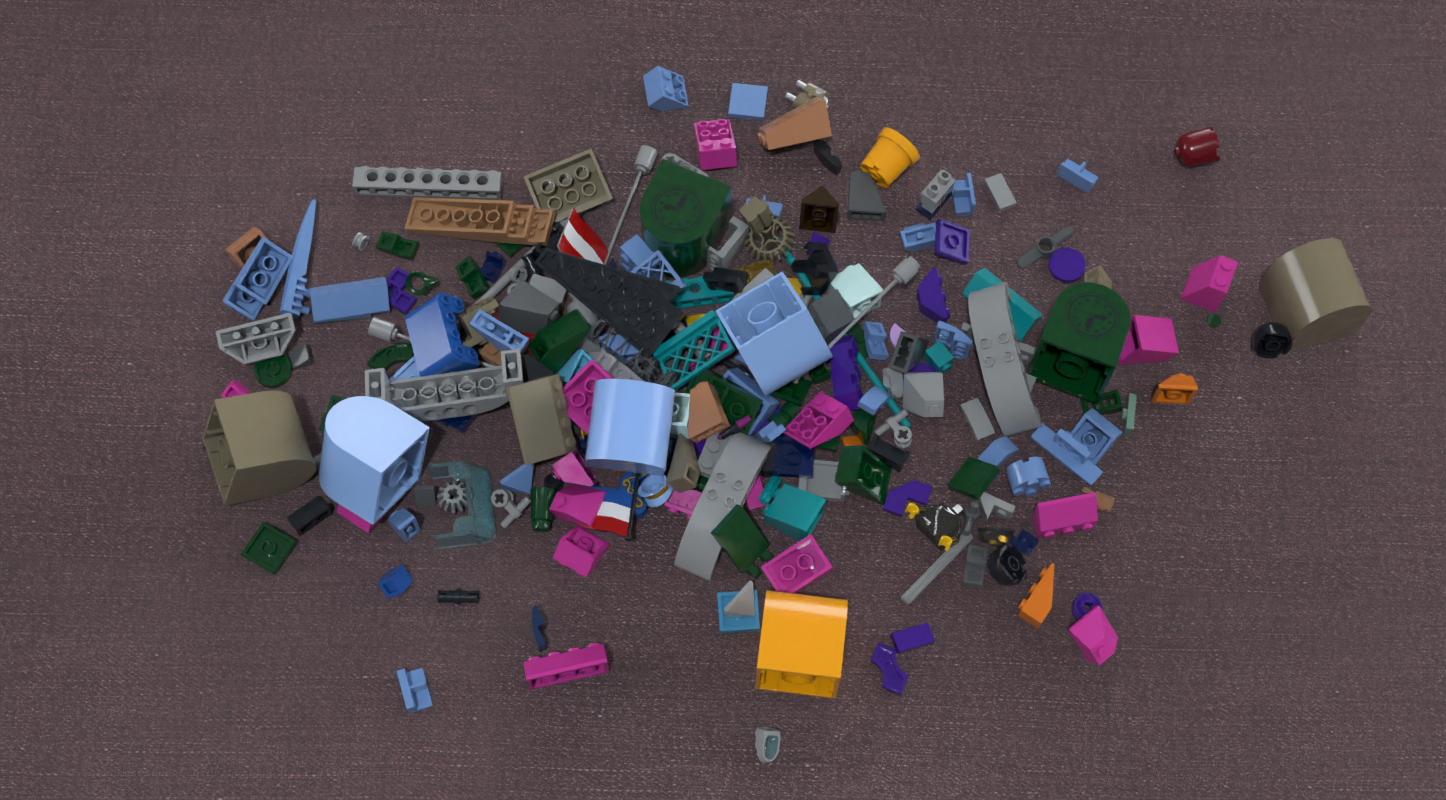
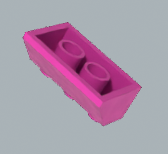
[1032,492,1098,539]

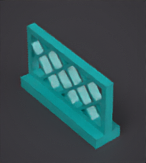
[653,310,736,391]

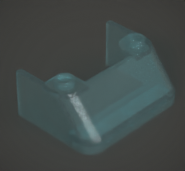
[428,461,496,549]

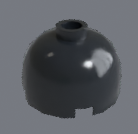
[1252,322,1293,359]
[988,545,1028,586]

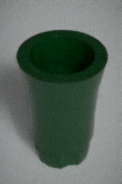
[530,487,557,532]

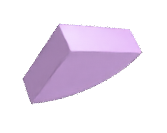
[890,323,905,349]

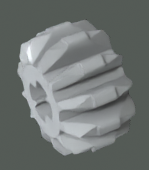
[437,480,471,515]

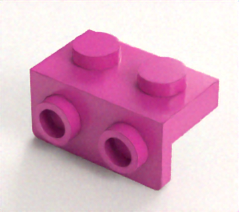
[664,489,702,518]

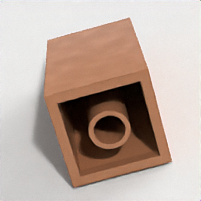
[757,97,832,150]

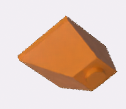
[1151,374,1198,404]

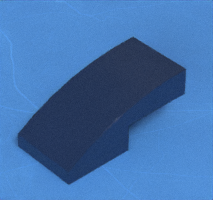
[532,605,547,653]

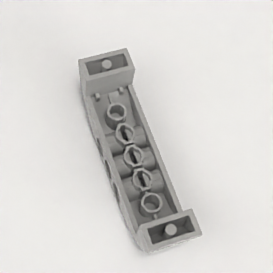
[968,282,1042,436]
[365,349,523,421]
[674,432,775,582]

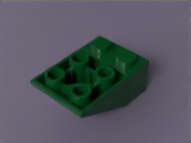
[528,309,590,373]

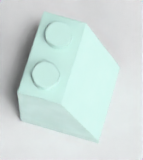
[827,263,883,318]

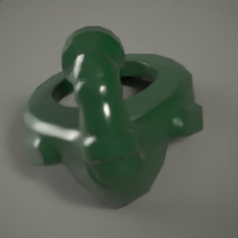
[405,272,438,296]

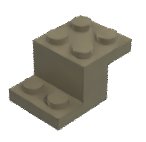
[456,297,499,349]

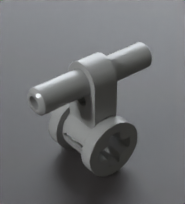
[874,409,912,449]
[491,489,531,528]

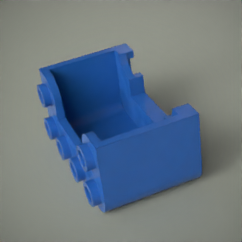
[405,293,480,377]

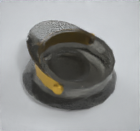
[978,527,1014,549]

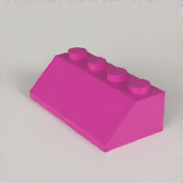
[524,643,609,690]

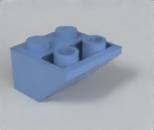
[643,66,688,111]

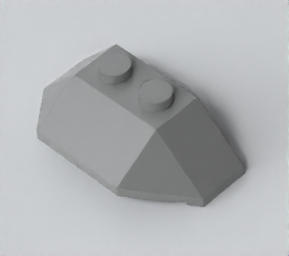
[216,312,296,365]

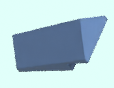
[222,237,294,321]
[309,277,390,323]

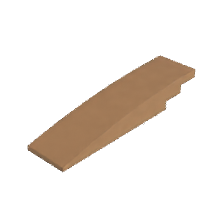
[404,197,556,246]

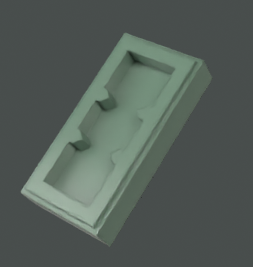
[1121,393,1137,436]

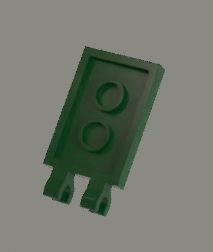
[711,504,774,579]

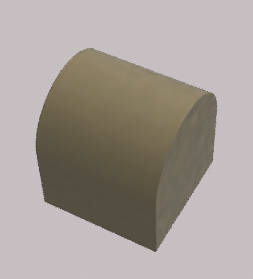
[1258,238,1372,351]
[202,391,316,506]

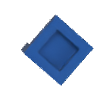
[377,565,413,598]

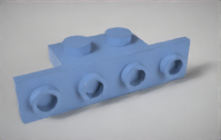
[1031,423,1103,486]

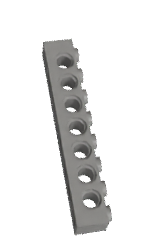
[352,166,503,200]

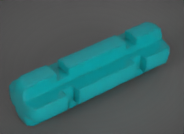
[758,475,782,505]

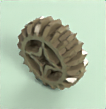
[744,214,794,264]

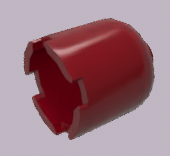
[1174,126,1220,167]

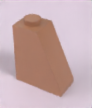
[688,381,730,443]

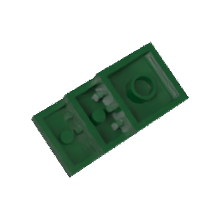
[685,369,763,435]

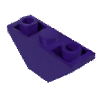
[916,267,950,323]

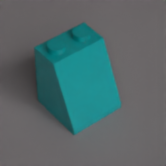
[763,483,826,541]

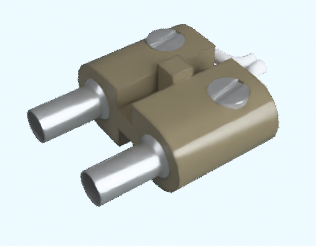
[785,80,829,108]

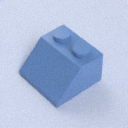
[1071,408,1123,465]

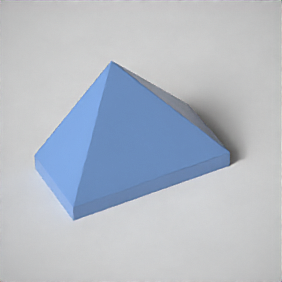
[499,463,535,494]

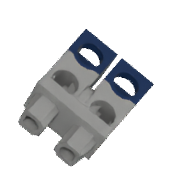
[916,170,956,221]

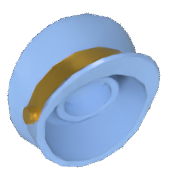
[638,474,673,507]

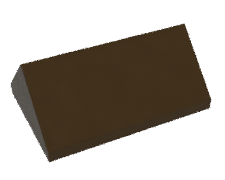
[799,185,839,233]

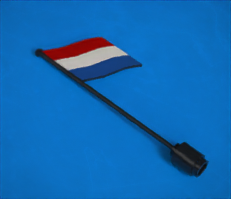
[577,380,657,542]

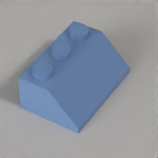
[723,368,780,435]

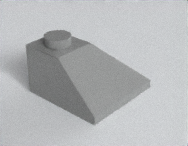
[902,372,944,417]

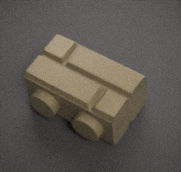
[739,196,773,235]

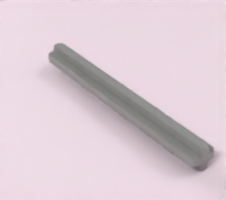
[901,534,973,604]

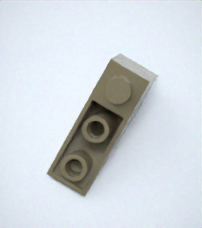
[666,433,700,493]

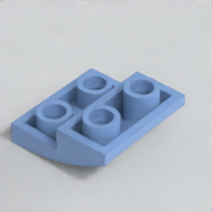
[933,321,973,360]

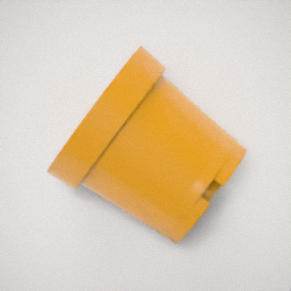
[860,127,920,189]

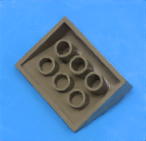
[523,148,613,224]
[506,374,577,465]

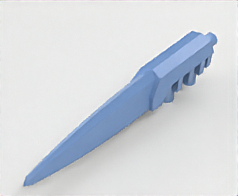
[280,199,316,319]

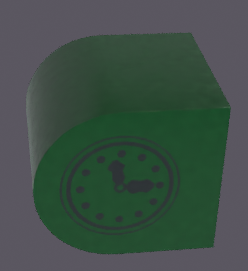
[640,159,732,277]
[1027,282,1131,404]

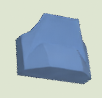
[899,223,936,252]

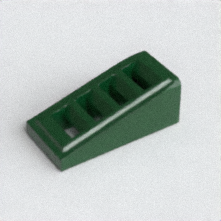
[1080,389,1123,415]

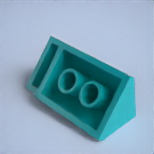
[962,268,1043,342]

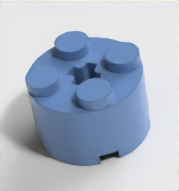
[1006,457,1051,497]

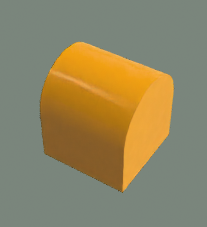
[755,590,848,699]

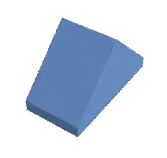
[978,436,1019,467]

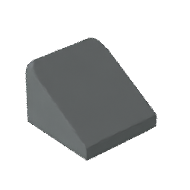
[289,343,312,370]
[414,485,436,507]

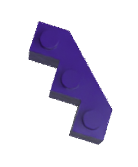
[829,334,863,411]

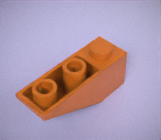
[1018,563,1054,629]

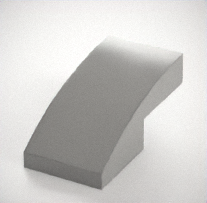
[959,398,995,440]

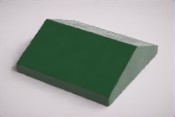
[770,377,813,407]

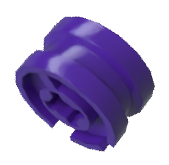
[1071,593,1102,621]

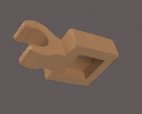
[1082,487,1115,511]

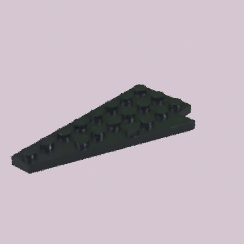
[534,248,685,359]

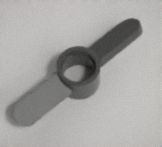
[1016,227,1074,268]

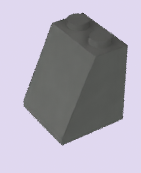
[498,280,560,335]

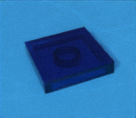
[773,437,814,479]

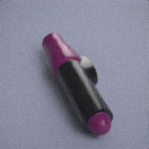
[717,415,751,440]

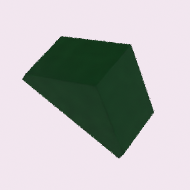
[849,408,877,445]

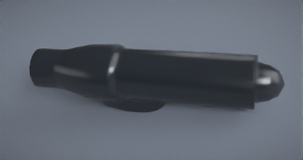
[721,359,754,380]

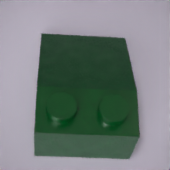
[835,445,892,505]

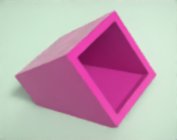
[1180,255,1238,313]
[1119,315,1179,365]

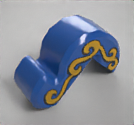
[619,472,649,519]

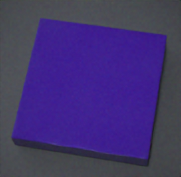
[934,219,970,265]

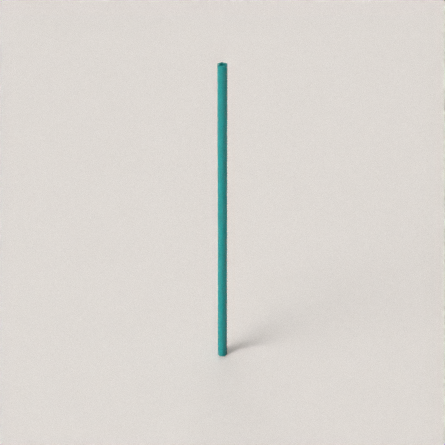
[765,228,912,428]

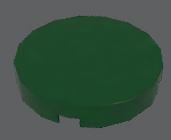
[253,354,293,388]

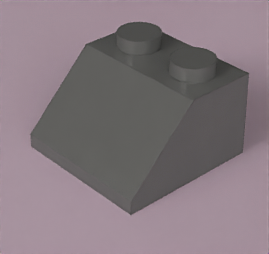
[807,289,855,343]

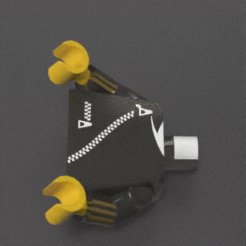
[904,503,964,551]

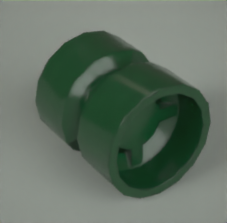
[767,402,800,438]

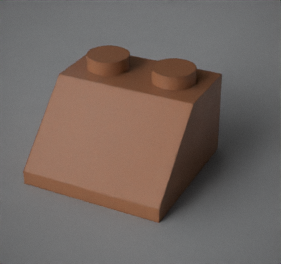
[225,227,268,270]

